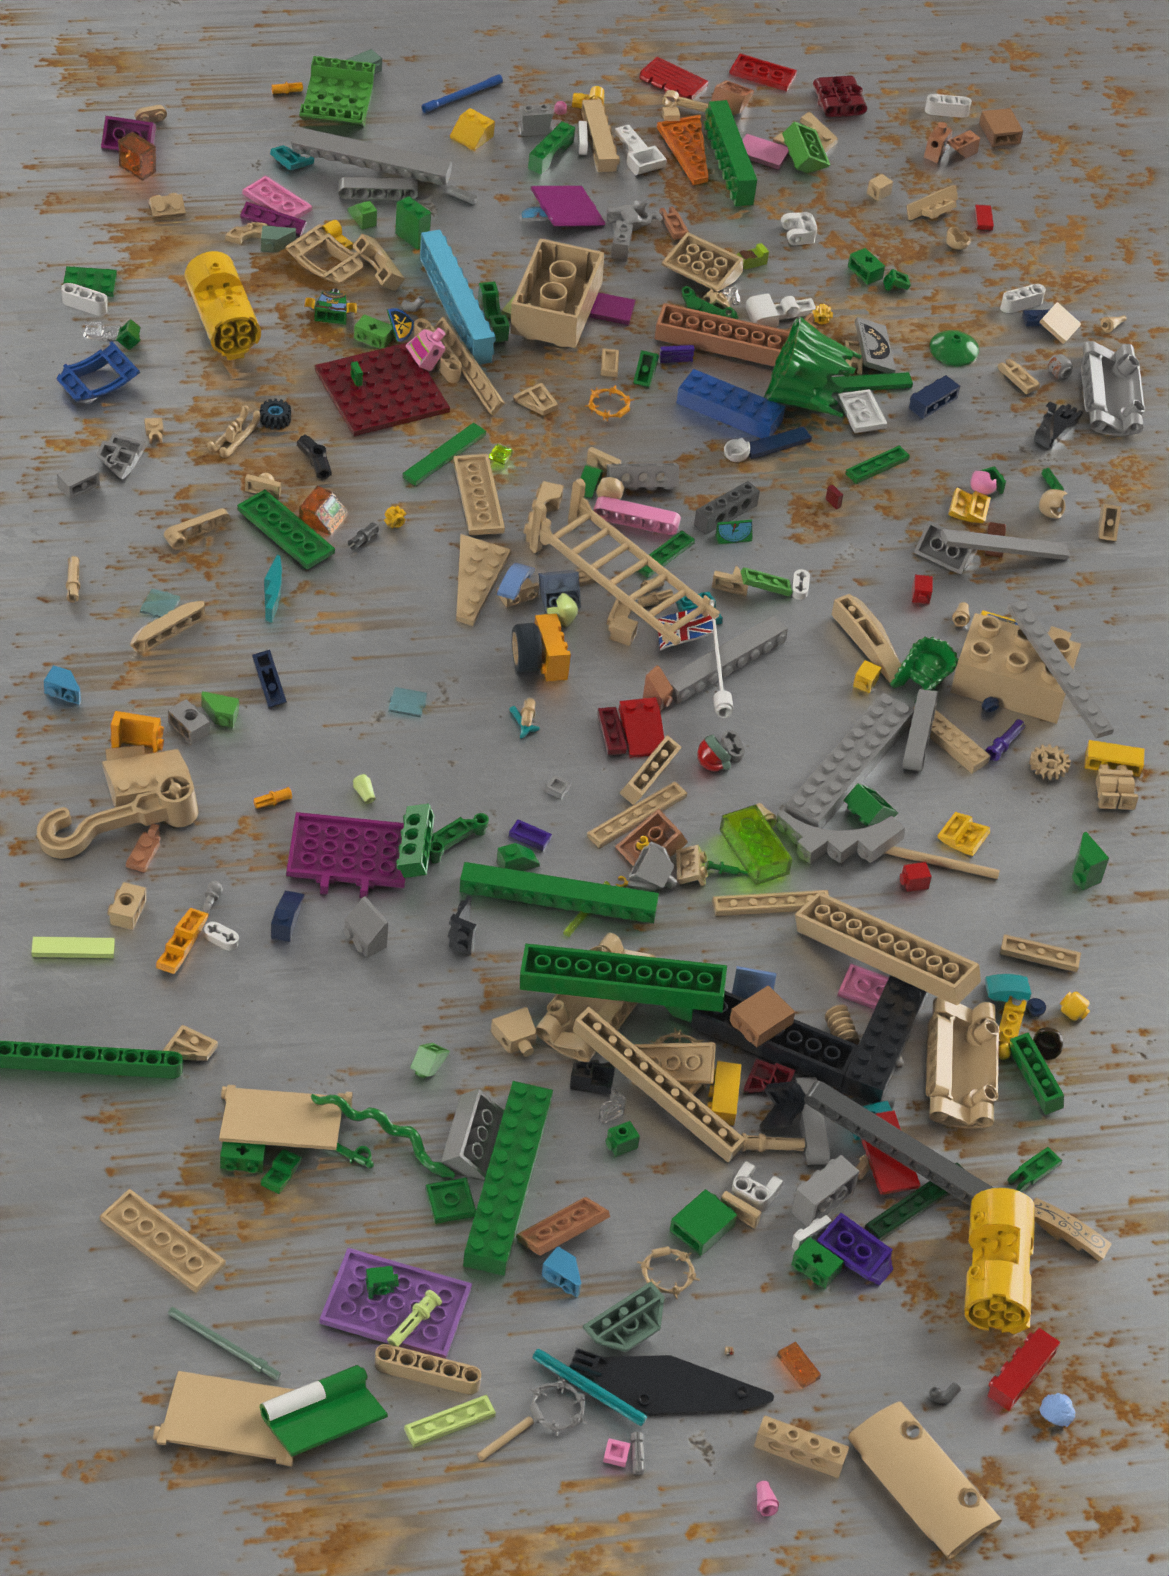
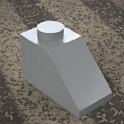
[57,467,100,499]

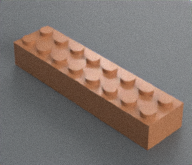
[654,303,790,366]

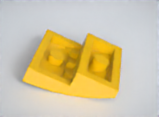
[948,488,991,523]
[937,812,990,856]

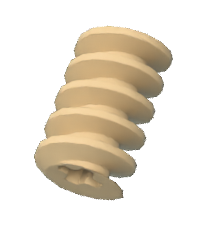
[824,1004,860,1045]

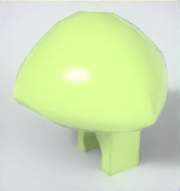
[547,593,578,628]

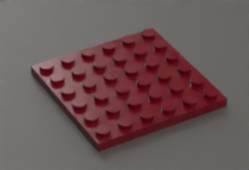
[315,342,450,436]

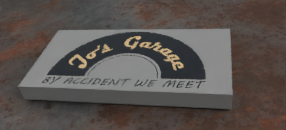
[854,317,896,373]

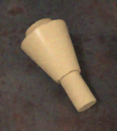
[1101,315,1127,333]

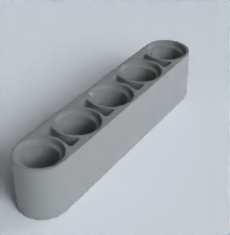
[338,177,418,200]
[903,689,938,771]
[794,1077,830,1165]

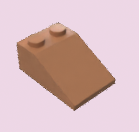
[711,80,755,115]
[615,808,688,866]

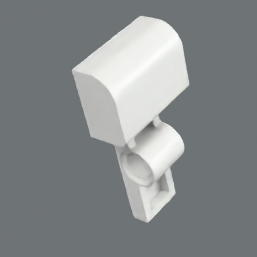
[615,125,667,175]
[746,294,816,327]

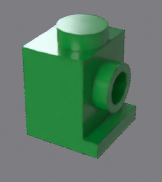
[116,319,141,350]
[365,1266,399,1299]

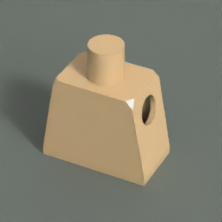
[491,1007,536,1057]

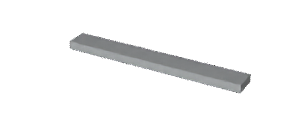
[940,529,1070,560]

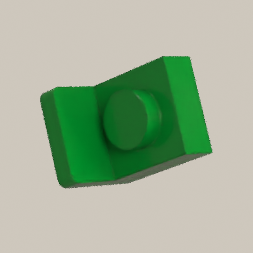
[883,269,911,291]

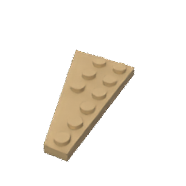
[456,534,511,626]

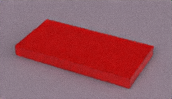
[729,53,797,92]
[861,1110,921,1195]

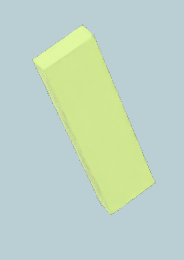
[31,937,115,958]
[404,1394,496,1448]

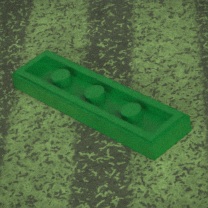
[845,445,910,484]
[638,530,695,578]

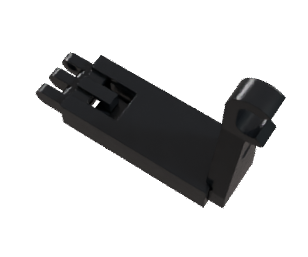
[1034,401,1083,448]

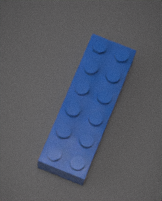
[676,369,785,439]

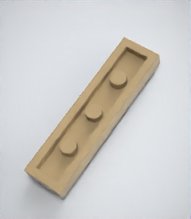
[1000,934,1081,972]

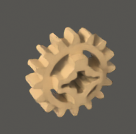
[1029,744,1071,780]

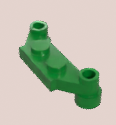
[682,286,738,320]
[429,813,489,864]

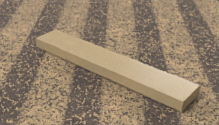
[587,781,687,849]
[712,890,829,916]

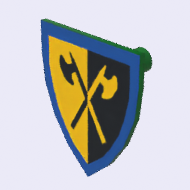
[386,308,414,342]

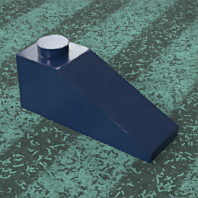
[252,649,287,708]
[271,890,305,942]

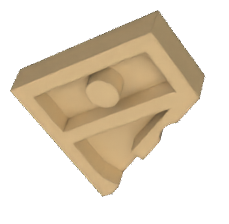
[513,383,559,416]
[162,1025,218,1061]

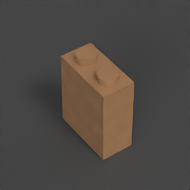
[979,108,1023,146]
[730,986,795,1047]

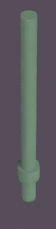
[168,1307,281,1380]

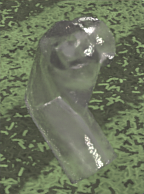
[723,286,740,305]

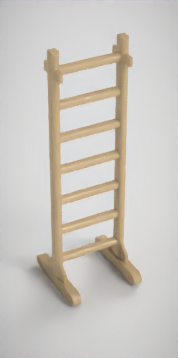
[529,478,720,646]

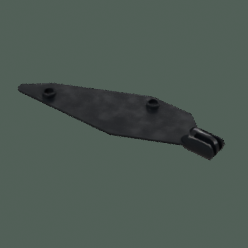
[569,1348,774,1414]

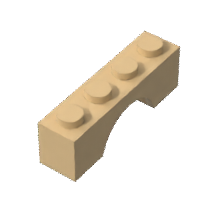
[353,233,405,291]
[523,481,564,546]

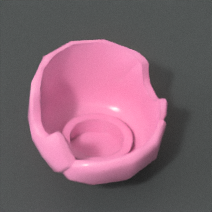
[970,471,997,495]

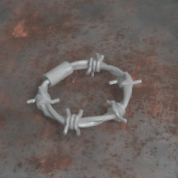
[529,1376,588,1436]

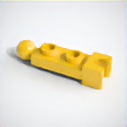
[998,996,1027,1060]

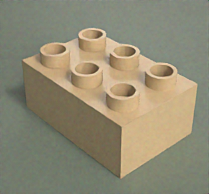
[510,238,604,348]
[950,613,1081,724]

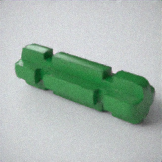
[1041,468,1064,491]

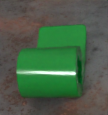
[580,465,603,498]

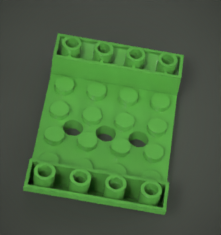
[299,56,376,127]

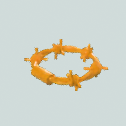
[585,385,634,421]

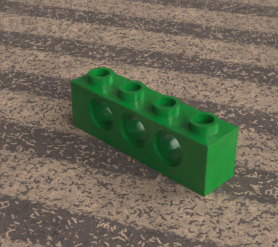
[396,803,435,878]
[1010,1032,1064,1115]

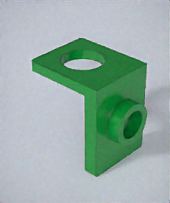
[979,466,1006,494]

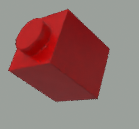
[912,574,933,604]
[900,862,932,892]

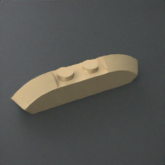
[130,601,205,653]

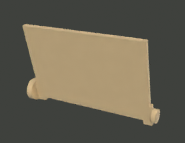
[219,1085,353,1150]
[153,1371,295,1467]

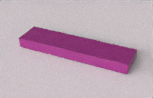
[240,201,307,237]

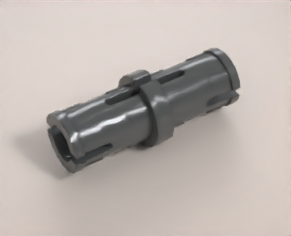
[348,522,379,550]

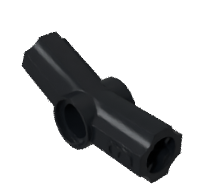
[297,434,332,480]

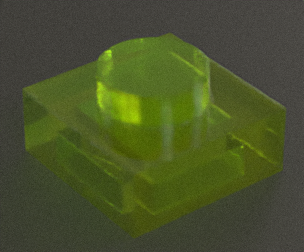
[489,444,513,465]

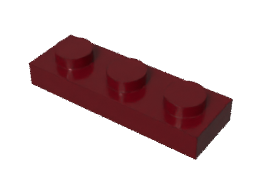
[597,707,627,755]

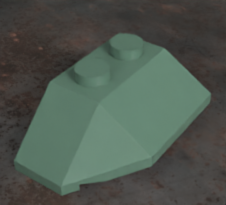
[582,1282,665,1352]

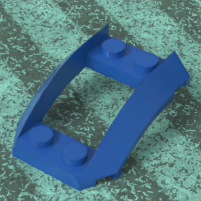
[56,341,140,402]

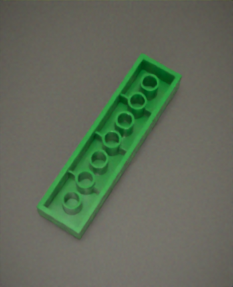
[704,100,757,207]

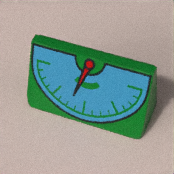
[715,519,753,544]

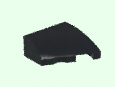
[570,1060,616,1094]

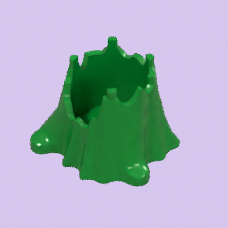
[764,316,862,418]

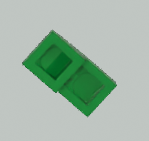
[261,1149,302,1194]

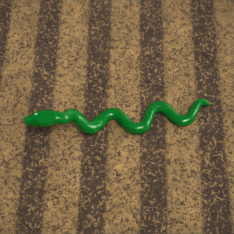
[311,1094,455,1179]

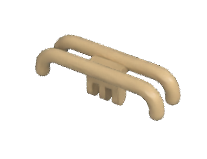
[207,405,260,458]

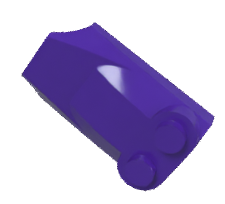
[816,1212,893,1286]

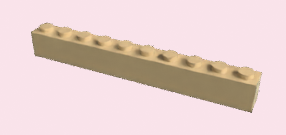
[572,1007,745,1163]

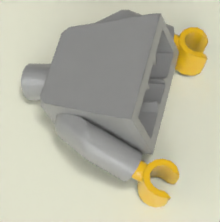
[615,836,677,892]

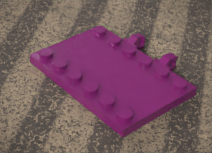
[286,812,406,898]

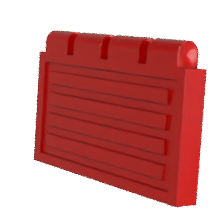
[639,57,709,100]

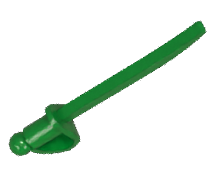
[333,1143,374,1169]

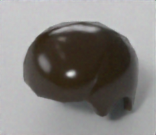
[1033,1027,1063,1060]

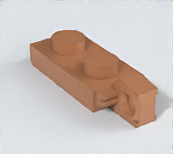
[126,824,161,873]

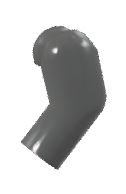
[929,1383,961,1403]

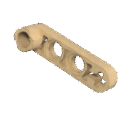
[164,508,230,550]

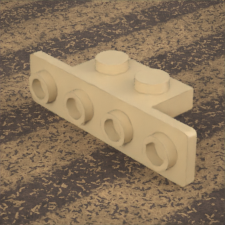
[906,185,958,220]

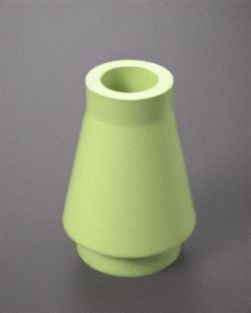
[353,774,376,804]

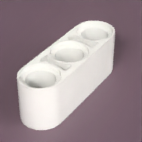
[925,94,972,118]
[61,283,108,316]
[1000,284,1046,313]

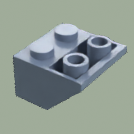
[538,570,581,612]

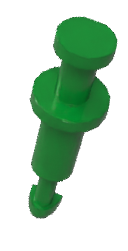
[706,860,753,876]

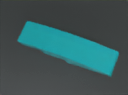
[264,555,282,622]

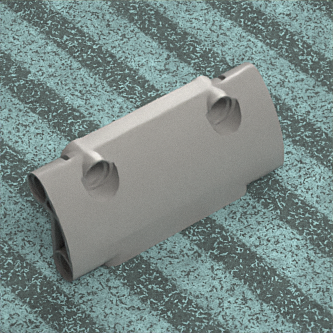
[1080,341,1145,436]

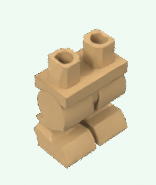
[1095,764,1139,810]

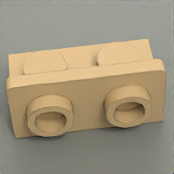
[496,578,539,607]
[676,845,708,886]

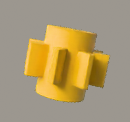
[812,304,833,325]
[384,506,407,529]

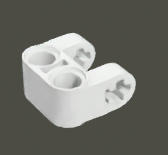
[781,212,817,245]
[731,1161,784,1212]

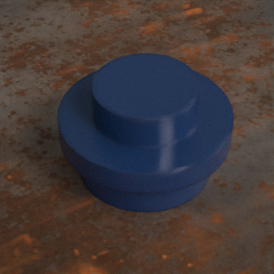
[981,697,999,713]
[1026,998,1046,1017]

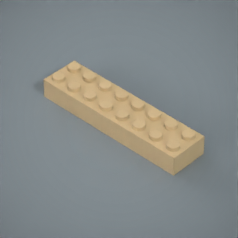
[913,706,990,774]

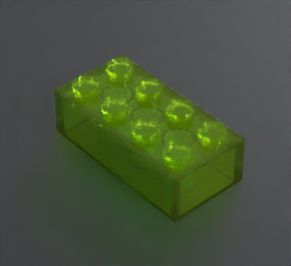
[719,804,793,886]

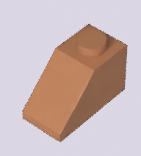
[643,665,673,711]

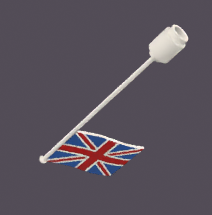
[658,600,733,718]

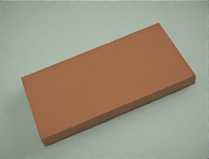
[516,1197,610,1256]

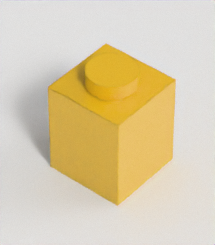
[853,660,881,693]

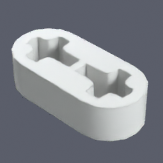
[792,569,810,600]
[204,922,239,951]

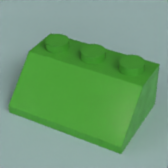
[782,122,830,173]

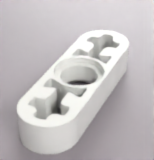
[578,121,588,155]

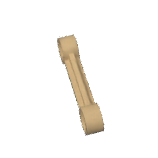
[662,90,708,112]

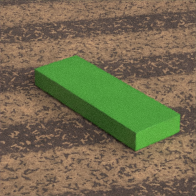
[740,567,793,597]

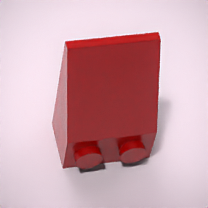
[618,697,665,758]

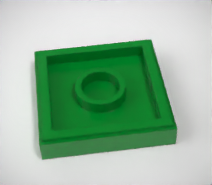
[425,1177,476,1224]

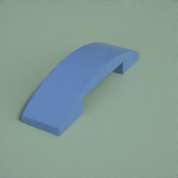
[497,562,535,600]

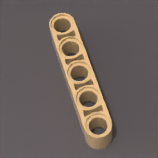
[414,318,462,383]
[375,1344,481,1395]

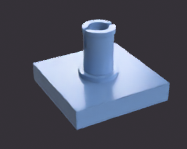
[732,966,776,999]

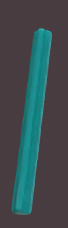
[532,1349,647,1426]

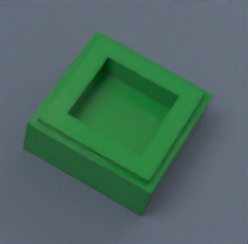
[350,361,363,386]

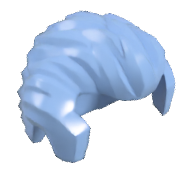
[1039,1393,1076,1427]

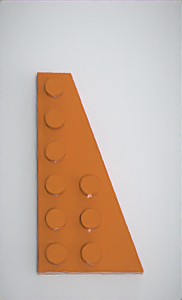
[657,115,709,185]

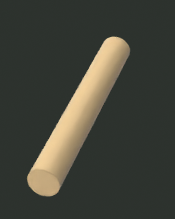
[477,1416,534,1461]

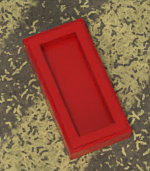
[974,204,994,230]

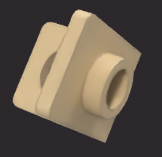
[701,289,730,308]

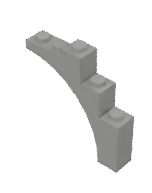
[776,810,905,864]

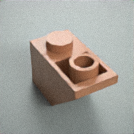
[947,130,981,158]

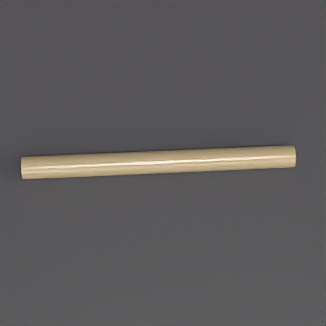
[884,846,1000,879]

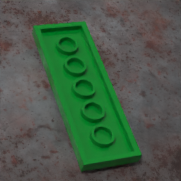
[237,489,335,570]

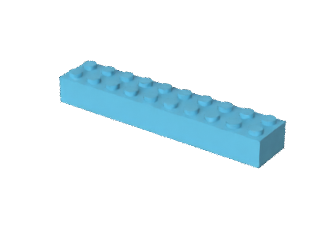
[420,230,496,365]

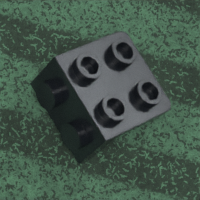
[448,896,477,955]
[759,1081,806,1130]

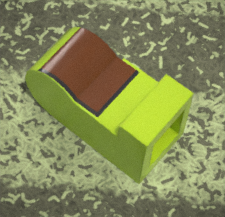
[737,243,769,270]

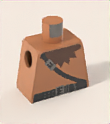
[924,122,952,163]

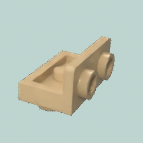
[148,193,186,219]

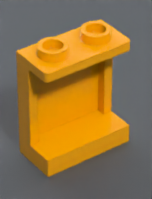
[111,711,164,753]

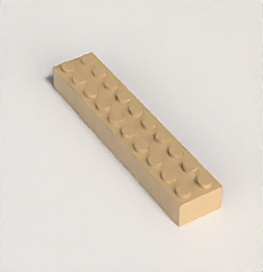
[795,892,981,1006]

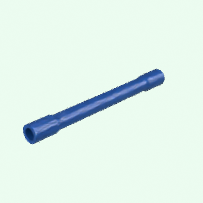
[421,74,503,113]

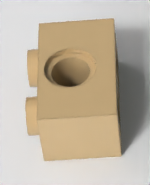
[107,882,147,930]

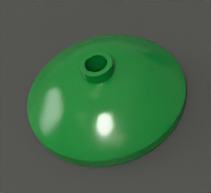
[930,330,979,366]

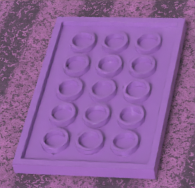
[319,1248,472,1359]

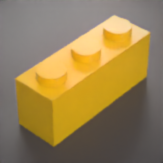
[1084,740,1144,777]
[707,1061,742,1126]

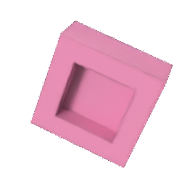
[603,1438,631,1467]

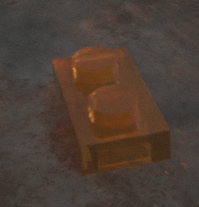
[777,1341,821,1389]

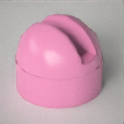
[554,101,567,115]

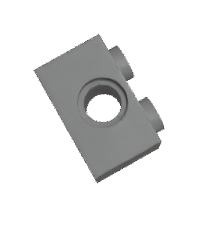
[611,222,633,261]
[168,699,210,745]

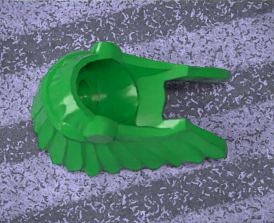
[890,636,959,703]

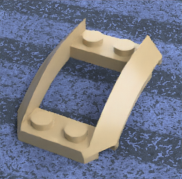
[285,224,363,285]

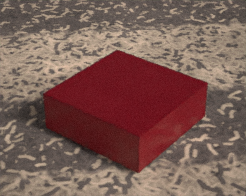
[825,485,843,510]

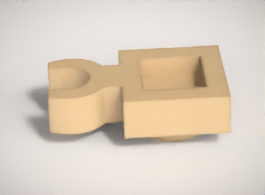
[144,418,164,444]

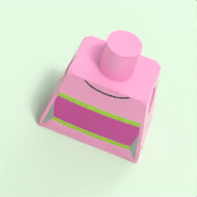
[406,328,446,371]

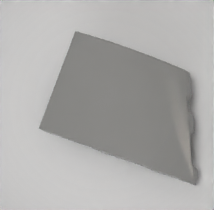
[96,433,147,480]

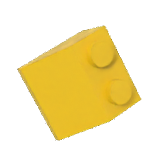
[450,108,495,151]

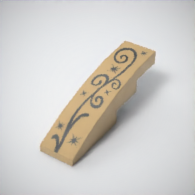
[1033,1198,1112,1261]

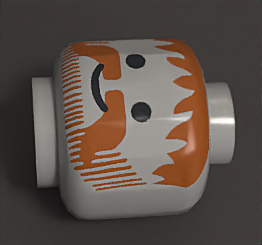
[1048,354,1073,379]

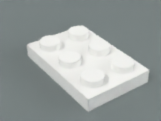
[837,389,887,433]

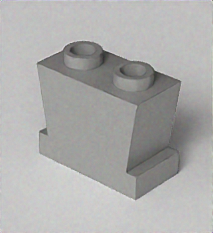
[518,104,553,136]

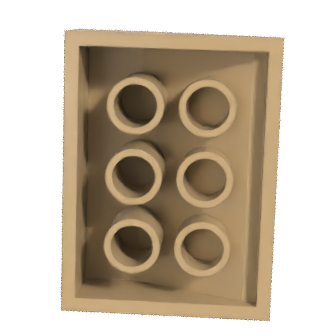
[661,232,743,292]
[102,749,192,808]

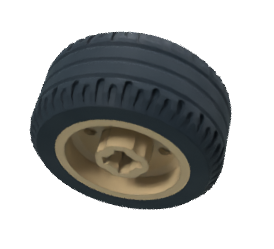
[511,623,542,672]

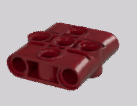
[813,76,867,117]

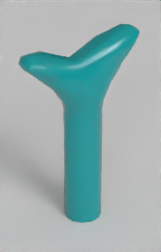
[509,706,540,739]

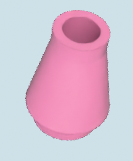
[756,1481,779,1516]

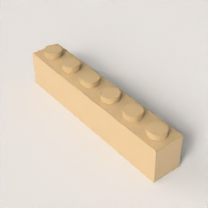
[581,99,620,172]

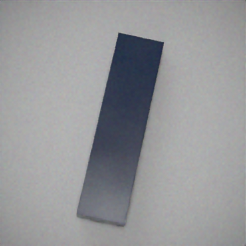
[749,426,812,459]

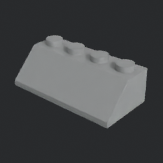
[441,1089,504,1180]

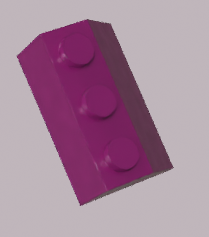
[101,115,156,155]

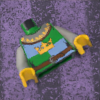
[304,288,357,325]

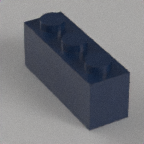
[909,375,960,419]

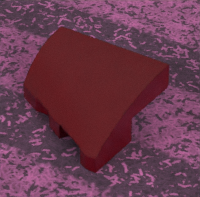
[743,1058,795,1093]

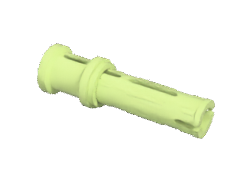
[387,1290,442,1347]

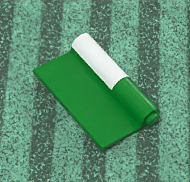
[259,1365,388,1457]

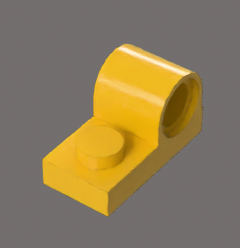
[572,86,605,108]
[322,219,353,250]

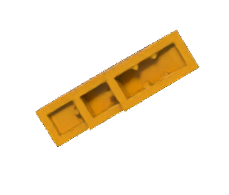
[156,908,209,974]

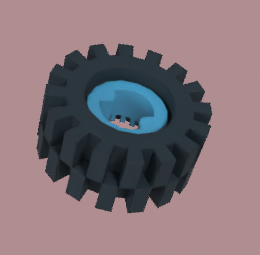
[260,398,291,430]

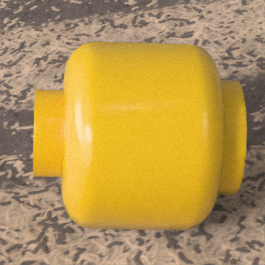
[1059,991,1090,1021]

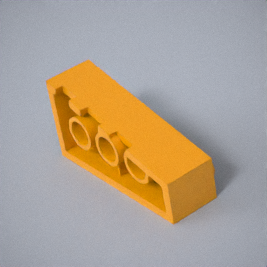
[534,614,571,681]

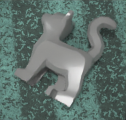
[606,200,663,231]

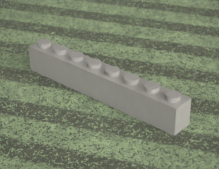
[666,615,788,704]

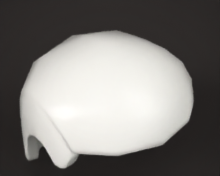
[724,438,750,463]

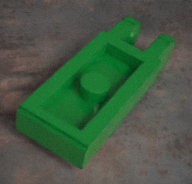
[1007,1147,1063,1192]

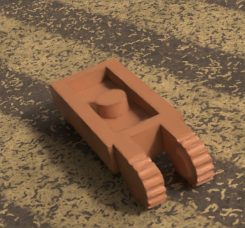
[659,206,689,240]

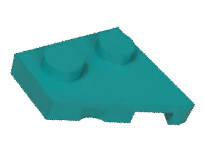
[270,145,315,171]

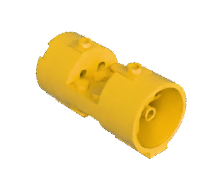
[185,251,261,360]
[964,1188,1035,1335]

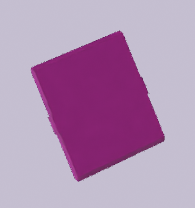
[531,186,605,227]

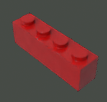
[988,1328,1061,1411]

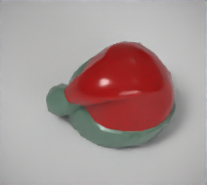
[697,734,731,772]

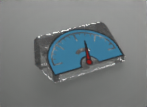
[519,206,549,222]

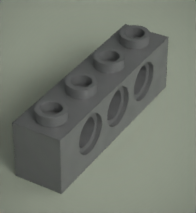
[694,481,760,535]

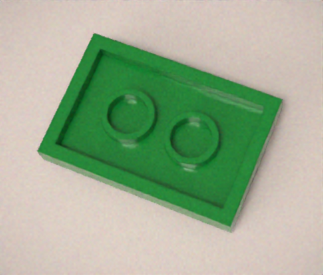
[63,266,117,297]

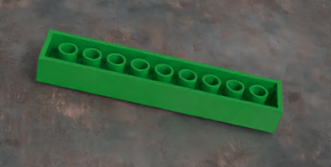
[520,943,727,1012]
[463,1081,553,1276]

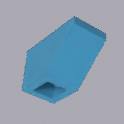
[44,665,81,704]
[542,1246,581,1297]

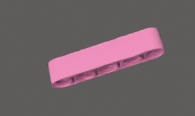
[593,496,681,535]

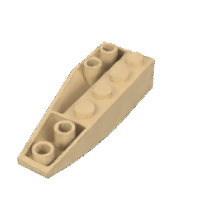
[831,594,901,683]

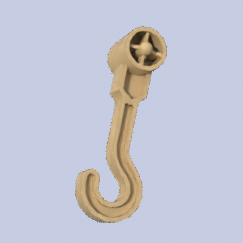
[37,773,199,859]

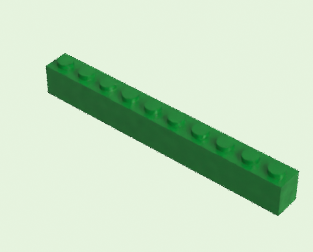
[459,862,659,924]

